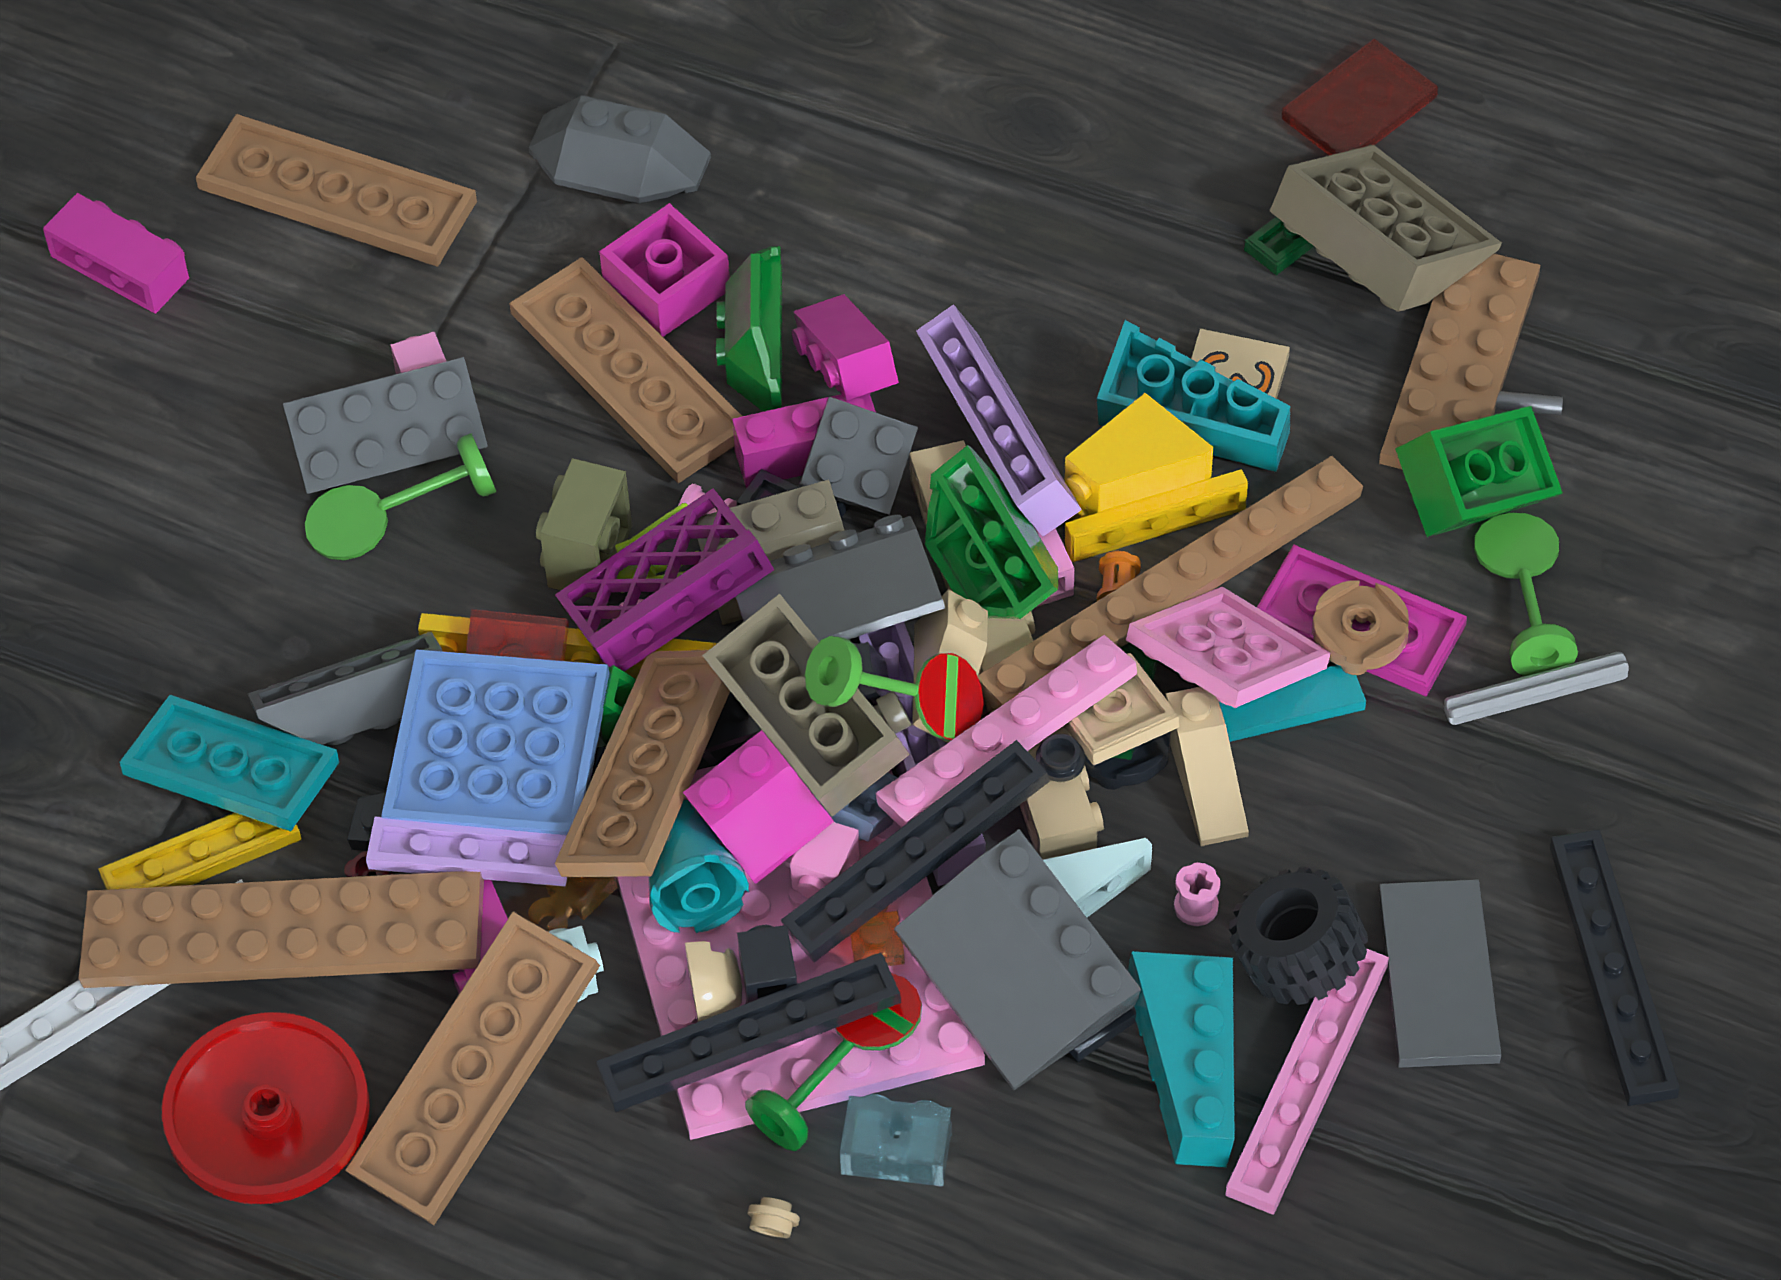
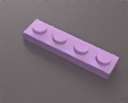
[366,817,567,886]

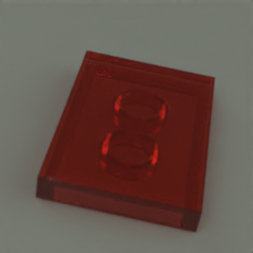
[1281,39,1438,156]

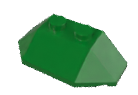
[716,246,782,412]
[925,445,1058,619]

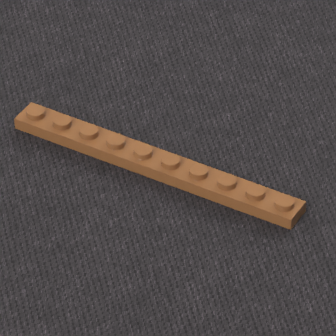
[978,456,1363,710]

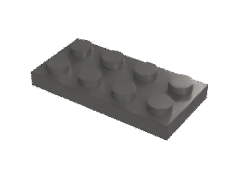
[283,357,488,494]

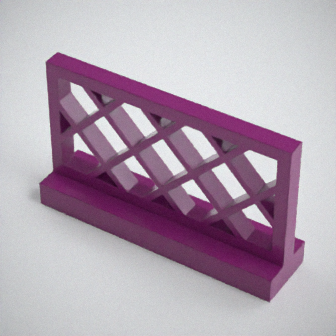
[555,488,774,671]

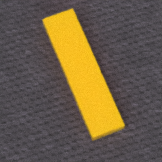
[1065,469,1248,562]
[98,813,302,890]

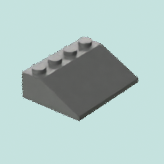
[736,515,945,642]
[894,829,1141,1091]

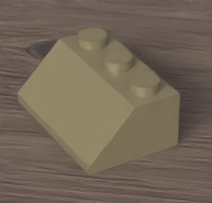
[696,479,844,625]

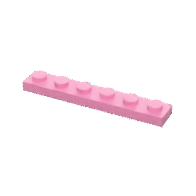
[876,635,1137,828]
[1226,949,1389,1215]

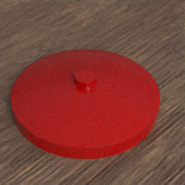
[162,1012,370,1204]

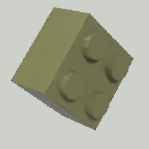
[536,458,632,599]

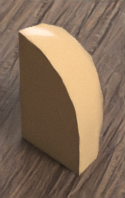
[685,941,742,1022]

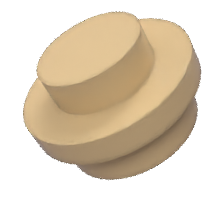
[747,1197,800,1238]

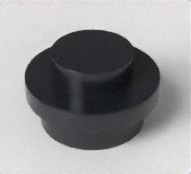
[1036,734,1085,782]

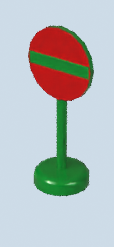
[745,973,922,1151]

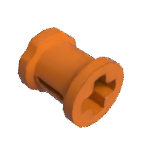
[1097,551,1141,601]

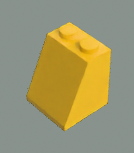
[1065,393,1213,521]

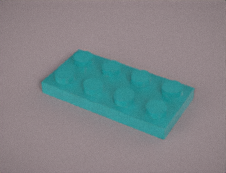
[120,695,340,831]

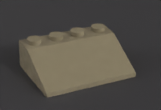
[1270,145,1502,312]

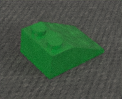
[1395,406,1563,537]

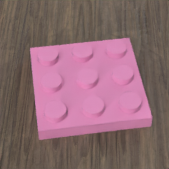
[1126,587,1331,708]

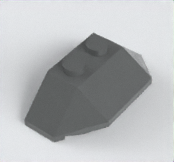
[529,95,711,203]
[248,632,443,745]

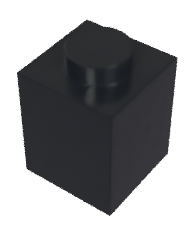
[737,925,797,1003]

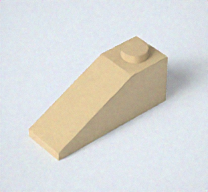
[912,590,988,743]
[1166,687,1249,846]

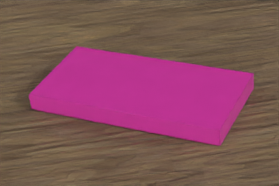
[1257,545,1467,696]

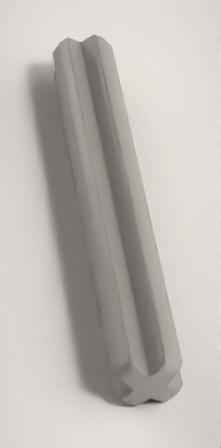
[1444,652,1629,725]

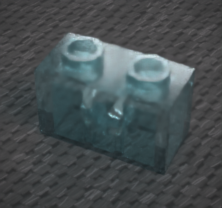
[840,1094,952,1186]

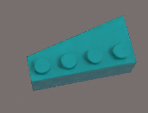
[1097,320,1290,472]
[1127,951,1235,1167]

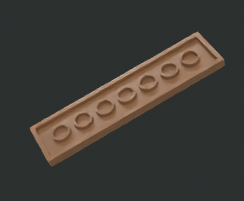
[79,871,484,988]

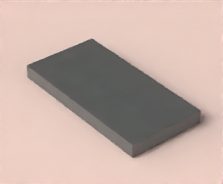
[1378,879,1501,1068]

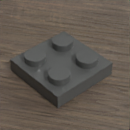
[798,396,918,517]

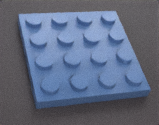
[381,649,609,835]

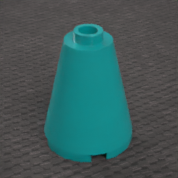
[648,799,749,933]

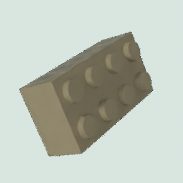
[702,593,910,817]

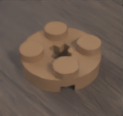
[1312,581,1409,675]

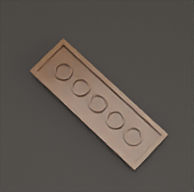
[196,114,477,267]
[1379,254,1540,469]
[510,257,743,483]
[555,650,730,877]
[346,912,601,1225]

